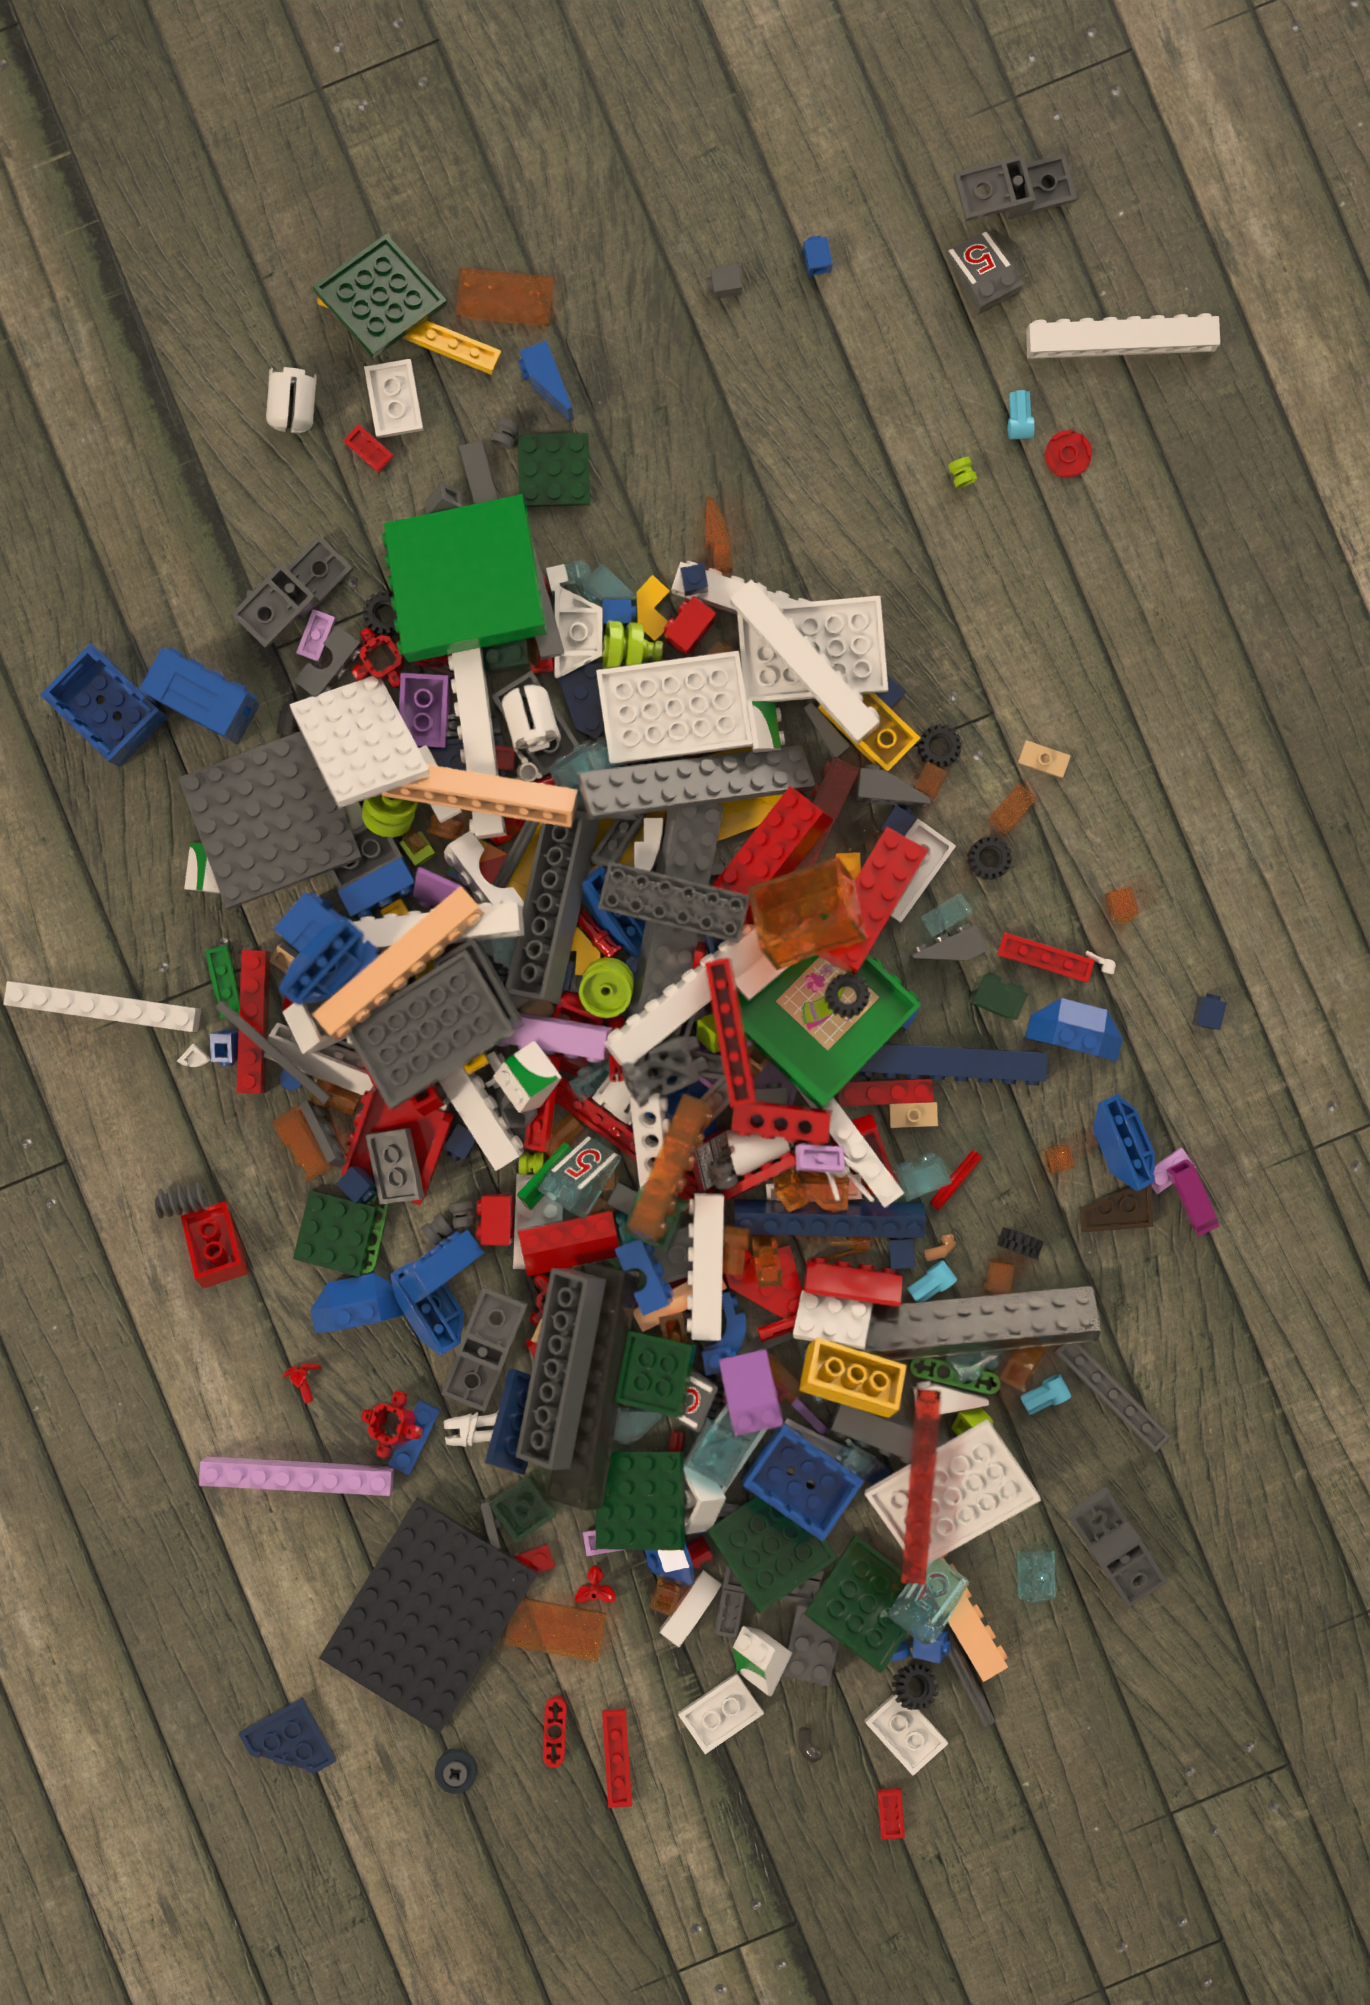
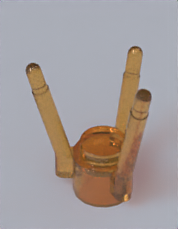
[822,1237,870,1261]

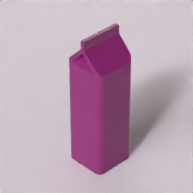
[1167,1159,1219,1237]

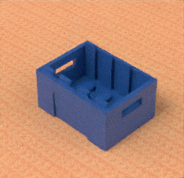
[40,644,169,767]
[139,646,260,745]
[273,892,384,989]
[741,1421,864,1541]

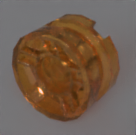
[427,814,464,841]

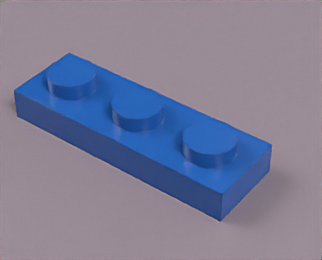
[388,1399,441,1475]

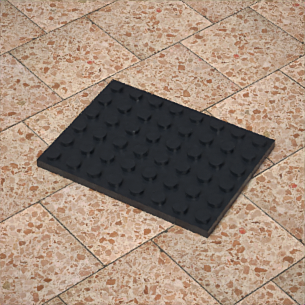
[319,1497,538,1734]

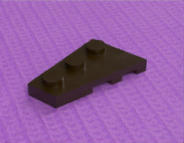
[1080,1184,1154,1233]

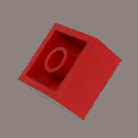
[663,596,716,658]
[477,1193,514,1245]

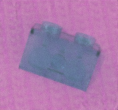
[568,1056,610,1101]
[946,1334,1005,1383]
[1017,1550,1056,1603]

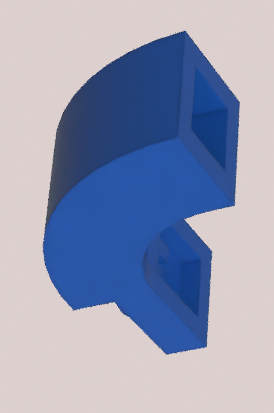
[704,1290,746,1353]

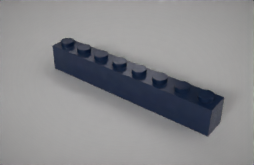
[859,1043,1048,1086]
[734,1199,926,1238]

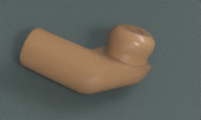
[924,1234,956,1261]

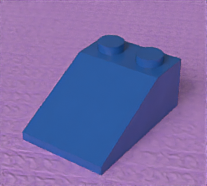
[518,341,574,422]

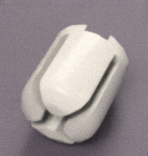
[266,367,317,433]
[502,685,561,753]
[592,1060,658,1125]

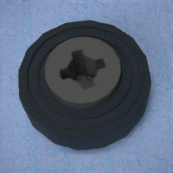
[435,1749,477,1794]

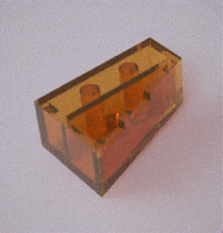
[271,1106,335,1183]

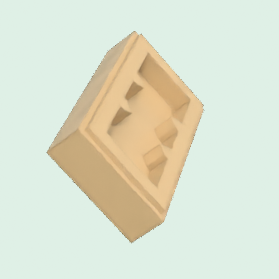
[1017,740,1070,779]
[889,1102,938,1128]

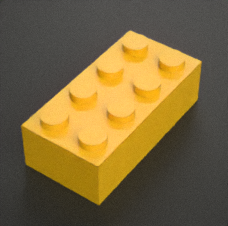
[818,693,920,772]
[799,1337,906,1418]

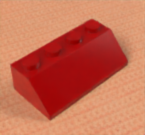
[518,1209,619,1276]
[803,1257,902,1307]

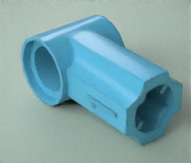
[1008,390,1034,440]
[907,1260,957,1305]
[1020,1374,1071,1415]

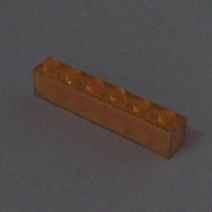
[628,1094,714,1242]

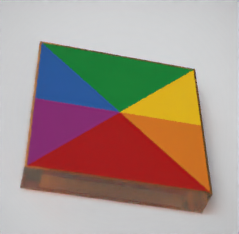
[445,837,509,885]

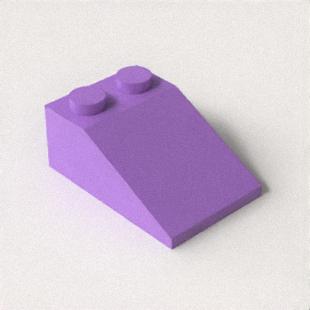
[399,673,453,747]
[413,867,470,909]
[719,1349,783,1436]

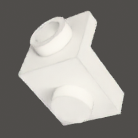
[485,1051,506,1089]

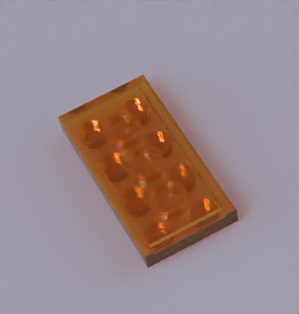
[456,267,554,327]
[504,1597,607,1662]

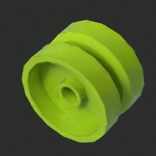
[602,620,644,669]
[362,793,418,838]
[579,957,635,1018]

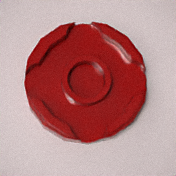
[1044,430,1092,479]

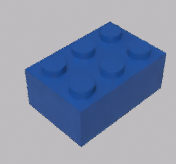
[337,858,416,919]
[398,1230,484,1303]

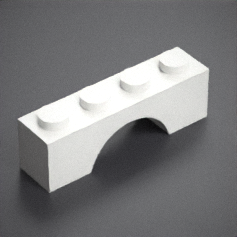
[444,831,524,911]

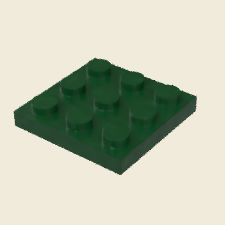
[518,433,590,507]
[293,1190,378,1277]
[614,1331,696,1418]

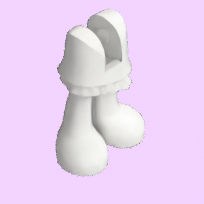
[444,1411,498,1447]

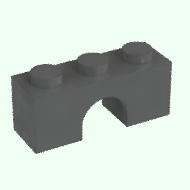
[294,625,363,697]

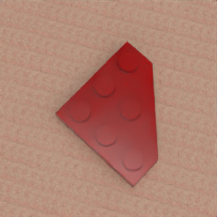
[722,1245,802,1319]

